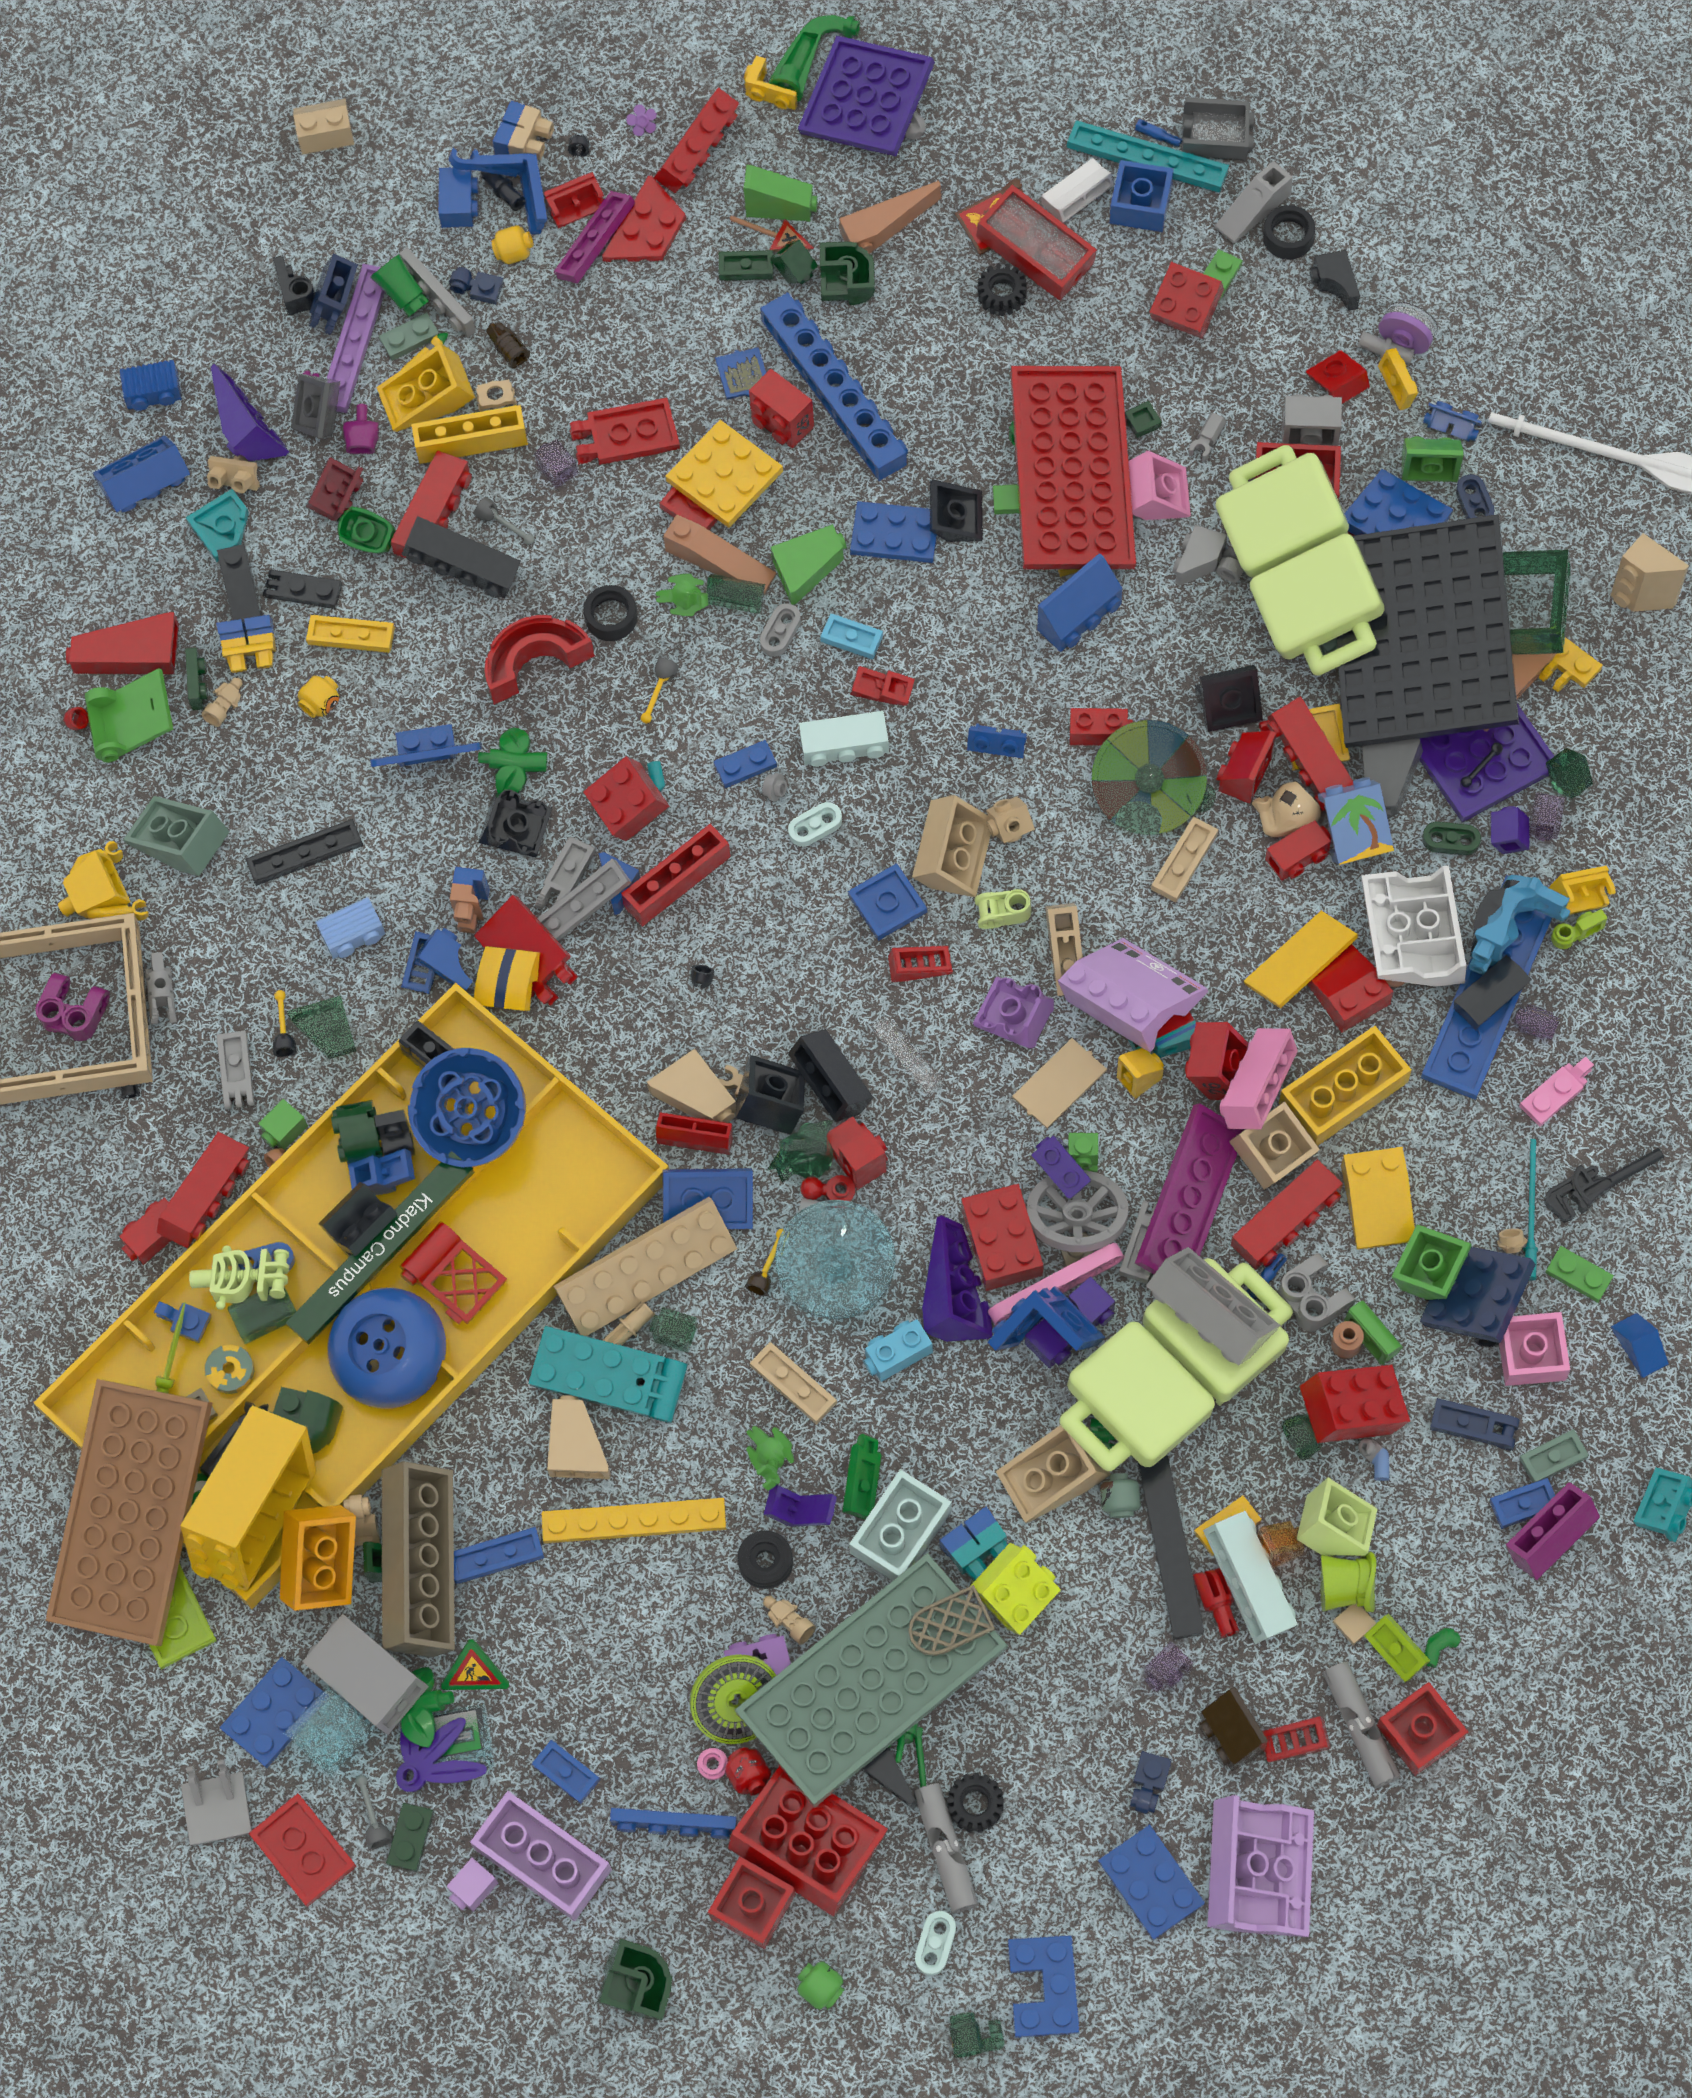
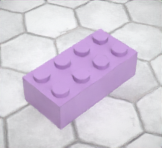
[470,1791,612,1922]

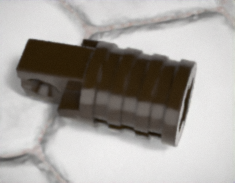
[486,322,530,368]

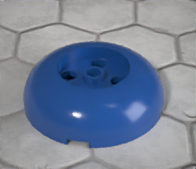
[408,1048,526,1167]
[328,1288,446,1409]

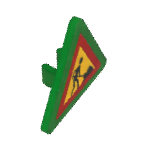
[441,1639,509,1690]

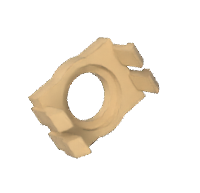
[476,379,517,412]

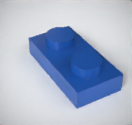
[713,740,777,788]
[1489,1478,1555,1529]
[532,1740,600,1804]

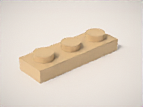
[1151,816,1219,903]
[750,1342,837,1425]

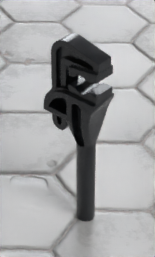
[1544,1148,1664,1223]

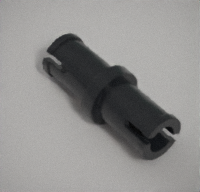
[480,171,525,211]

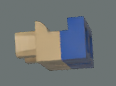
[493,101,554,160]

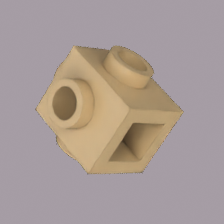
[986,796,1035,843]

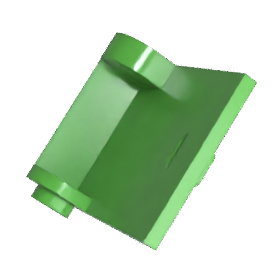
[84,668,173,763]

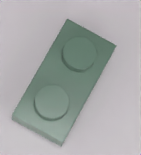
[379,313,439,361]
[1519,1429,1589,1483]

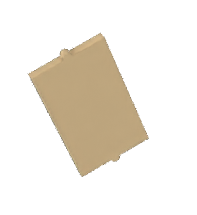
[1012,1038,1107,1129]

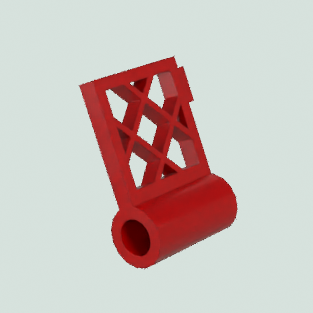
[400,1222,507,1325]

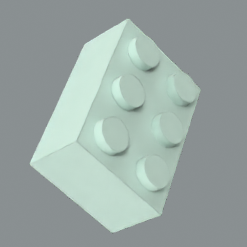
[849,1469,952,1581]

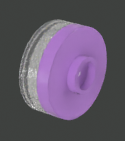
[1379,302,1438,354]

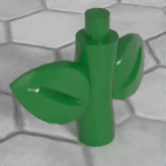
[478,728,548,794]
[401,1667,455,1747]

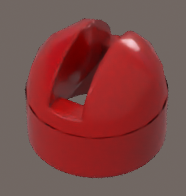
[63,707,89,730]

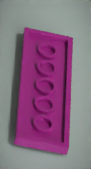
[1135,1103,1244,1275]

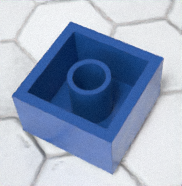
[1110,160,1174,232]

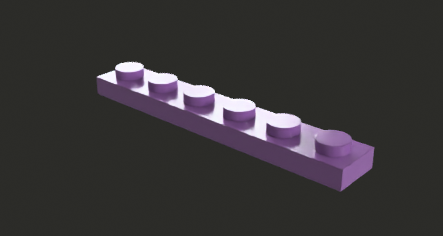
[327,264,385,413]

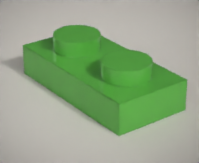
[1203,249,1243,301]
[1545,1246,1614,1303]

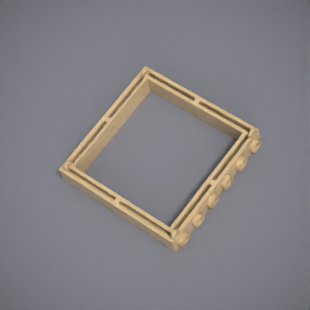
[0,913,153,1105]

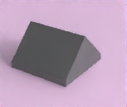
[291,374,341,438]

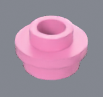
[697,1748,728,1780]

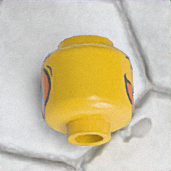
[298,676,339,718]

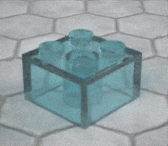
[283,1687,374,1776]

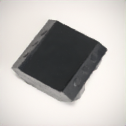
[478,789,552,858]

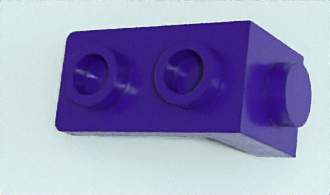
[1031,1135,1091,1199]
[763,1485,837,1527]

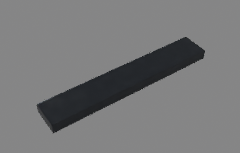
[1138,1455,1204,1640]

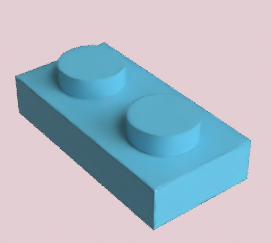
[820,613,883,660]

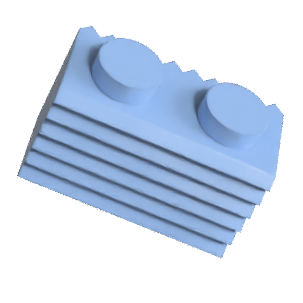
[315,897,385,959]

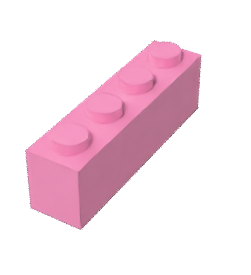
[1220,1028,1298,1129]

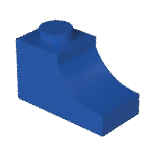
[414,928,473,991]

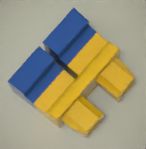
[216,615,276,673]

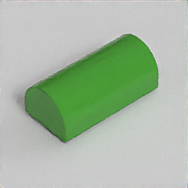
[1344,1301,1403,1365]

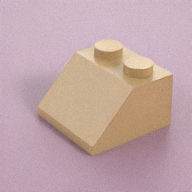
[293,98,355,155]

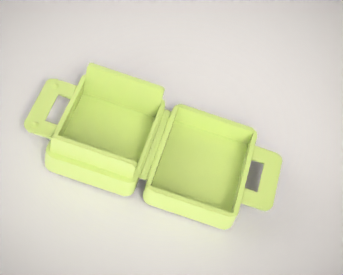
[1215,445,1385,676]
[1059,1258,1293,1471]

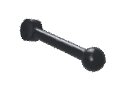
[1461,743,1503,788]

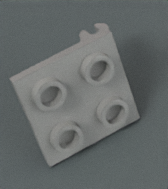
[181,1759,252,1846]

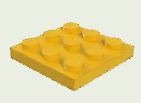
[665,420,783,528]

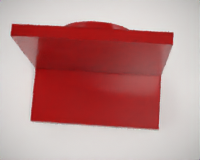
[1305,350,1370,404]

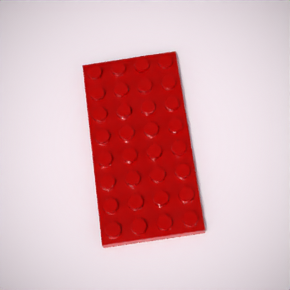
[1010,366,1136,569]

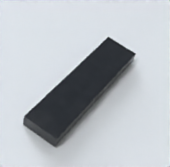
[245,819,363,886]

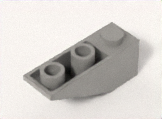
[1215,160,1293,244]

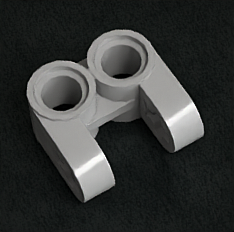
[1277,1253,1356,1332]

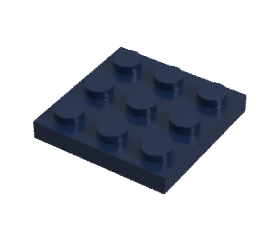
[1420,1247,1536,1343]

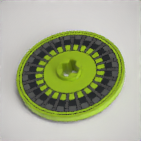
[690,1654,777,1744]

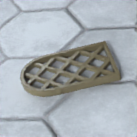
[909,1585,995,1656]

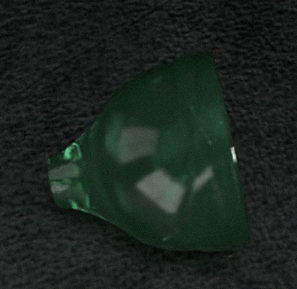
[1280,1414,1323,1461]

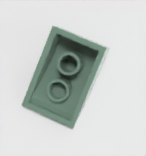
[123,796,230,876]

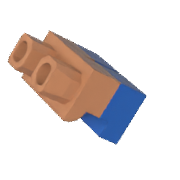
[450,867,490,933]

